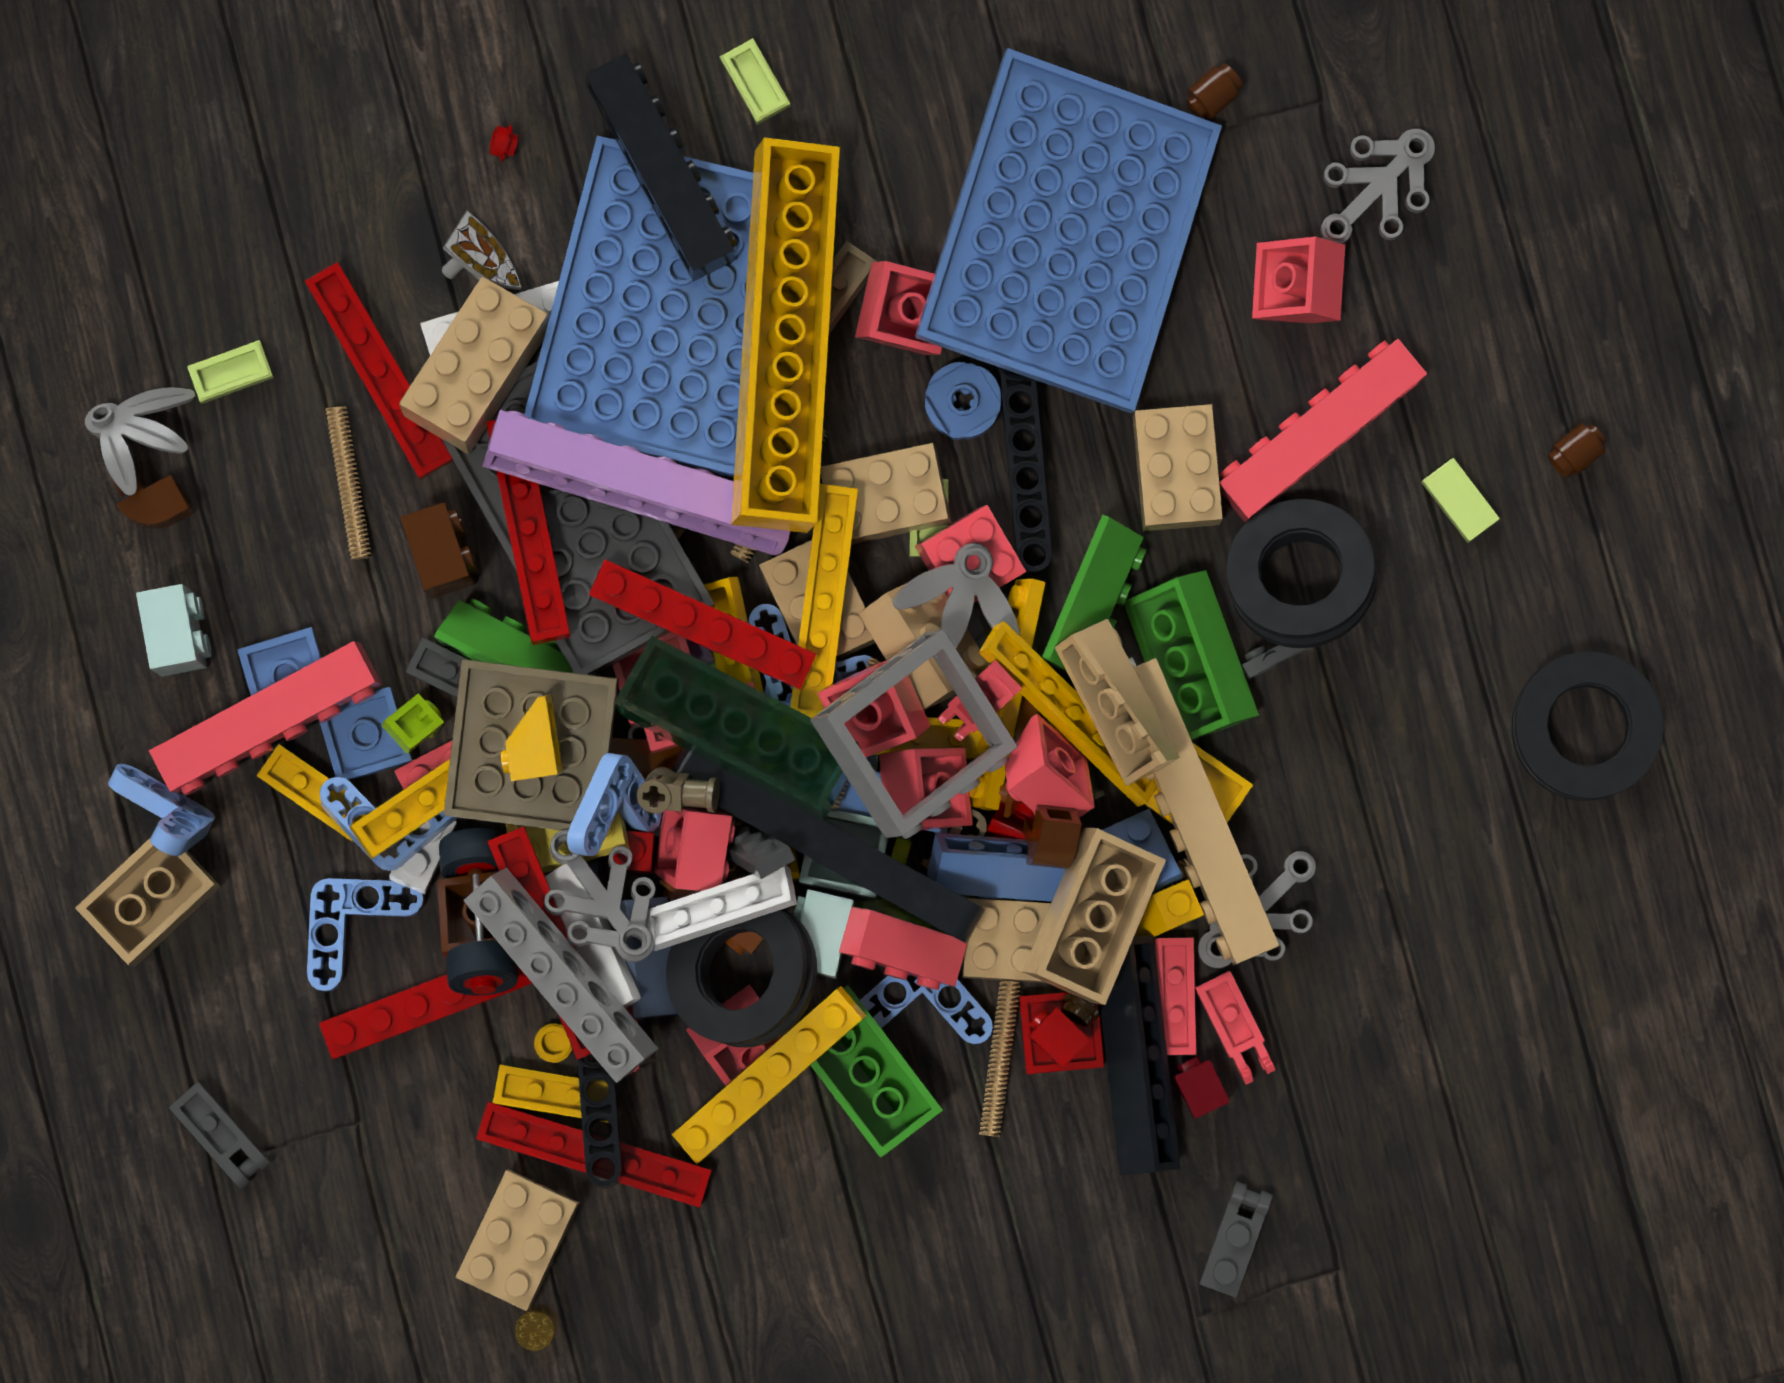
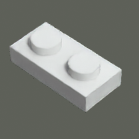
[389,815,457,894]

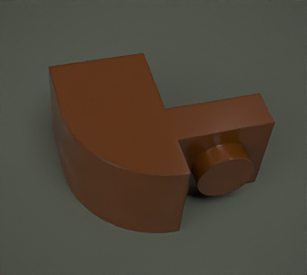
[111,469,194,529]
[1023,804,1082,869]

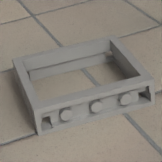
[810,629,1018,839]

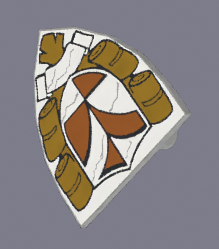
[442,210,522,290]

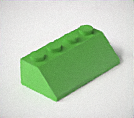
[1042,514,1147,678]
[1124,570,1259,741]
[434,598,599,676]
[786,985,943,1158]

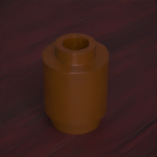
[1186,63,1244,119]
[1547,423,1606,479]

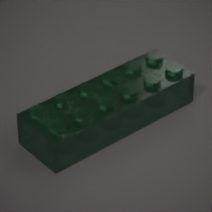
[614,636,860,821]

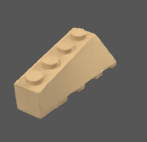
[1054,619,1180,786]

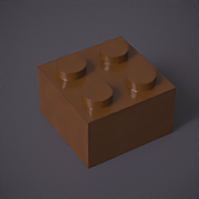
[400,502,479,599]

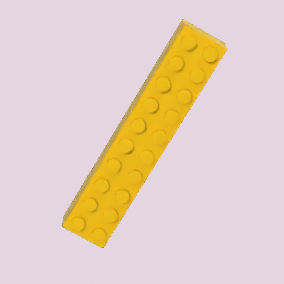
[731,137,840,533]

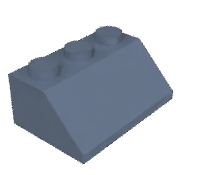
[620,897,678,1020]

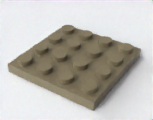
[444,659,619,831]

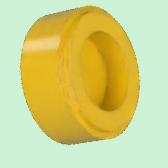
[534,1024,573,1063]

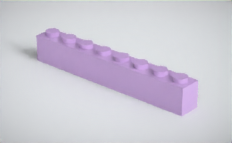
[482,410,790,556]

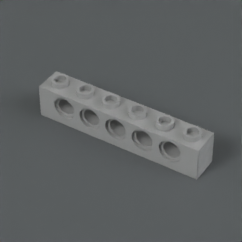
[463,868,658,1083]

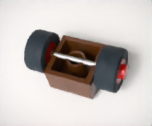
[437,828,518,996]

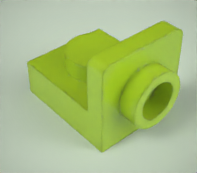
[381,693,444,754]

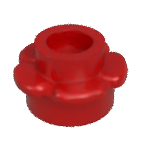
[489,125,518,162]

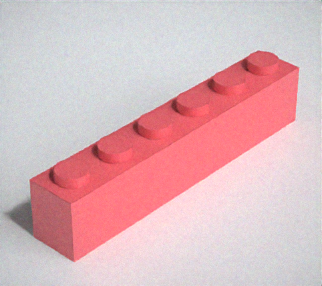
[1219,339,1427,523]
[149,641,382,796]

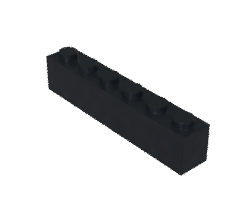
[585,53,737,282]
[1100,935,1181,1175]

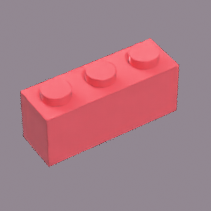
[839,907,967,990]

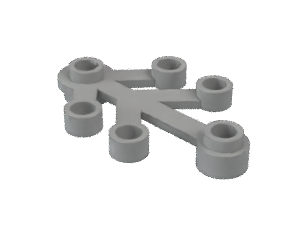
[1320,129,1435,244]
[544,830,655,962]
[1198,851,1316,968]

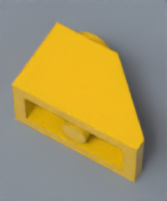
[501,695,563,781]
[1134,879,1204,937]

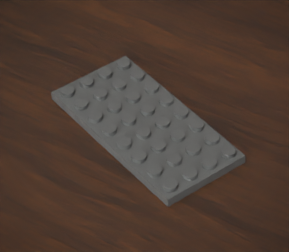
[441,361,715,675]

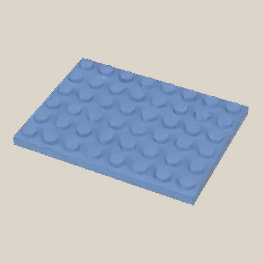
[915,48,1222,413]
[524,135,753,478]

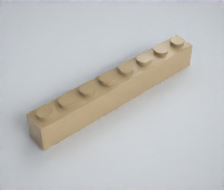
[1136,658,1279,966]

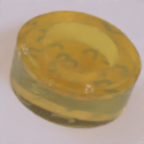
[515,1311,555,1351]

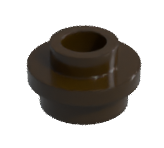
[1061,994,1099,1027]

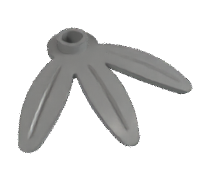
[85,387,195,495]
[893,543,1020,648]

